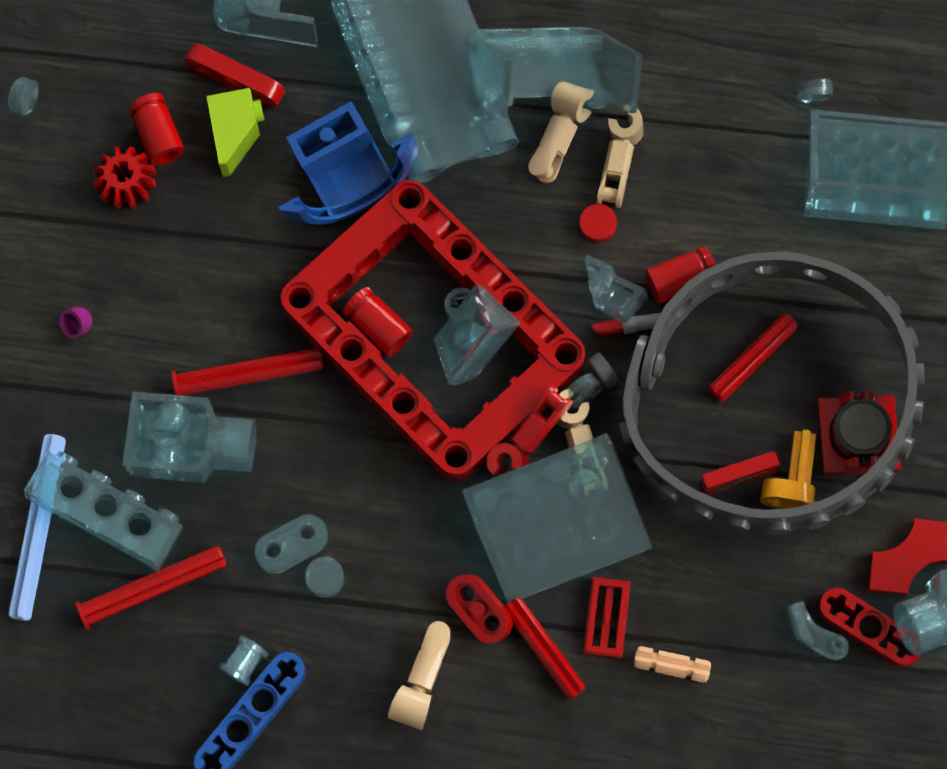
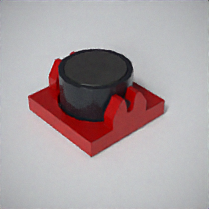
[817,391,901,476]

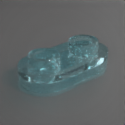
[255,514,328,573]

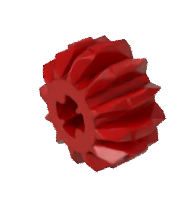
[93,146,156,210]

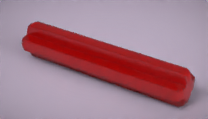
[709,313,798,402]
[505,597,585,700]

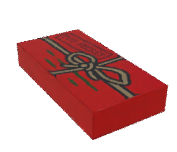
[700,451,780,496]

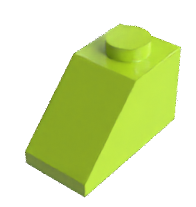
[206,88,265,177]

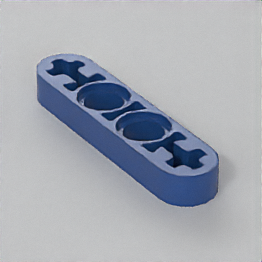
[194,652,306,769]

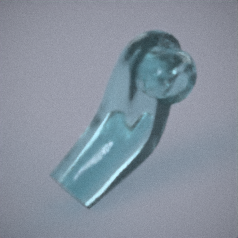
[785,602,849,661]

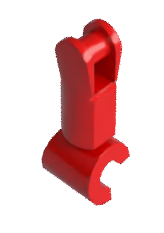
[486,386,573,477]

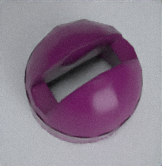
[59,307,93,339]

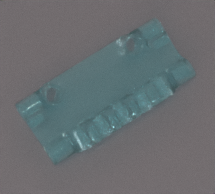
[331,0,519,184]

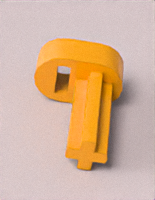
[760,430,816,509]

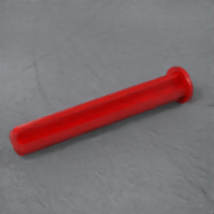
[172,348,324,401]
[75,547,226,630]

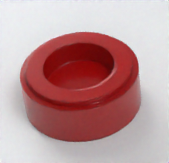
[579,204,617,243]

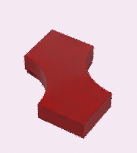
[868,518,947,596]

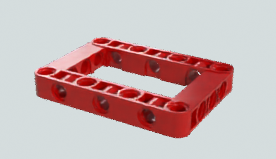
[281,180,585,483]

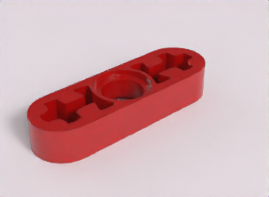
[184,43,286,108]
[818,588,923,668]

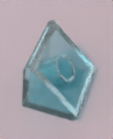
[433,284,520,386]

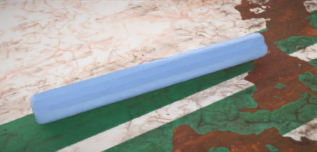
[8,434,66,621]

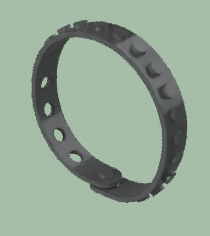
[619,251,925,535]

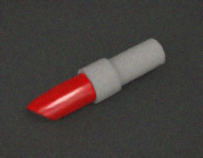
[591,313,661,335]

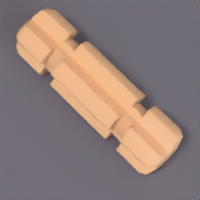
[634,646,711,683]

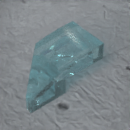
[585,255,648,324]

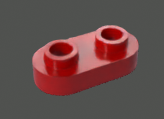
[446,574,513,643]

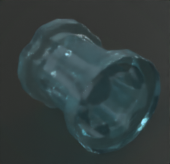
[219,635,269,687]

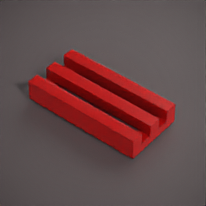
[583,577,631,660]

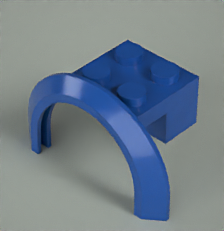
[278,101,419,224]

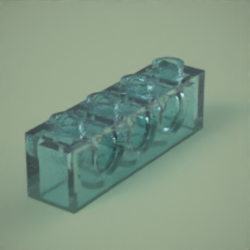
[24,451,183,571]

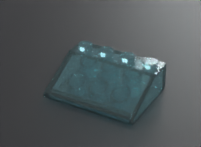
[804,109,947,230]
[462,434,653,603]

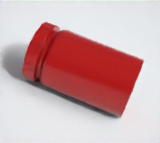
[129,93,185,166]
[645,246,716,304]
[342,287,414,357]

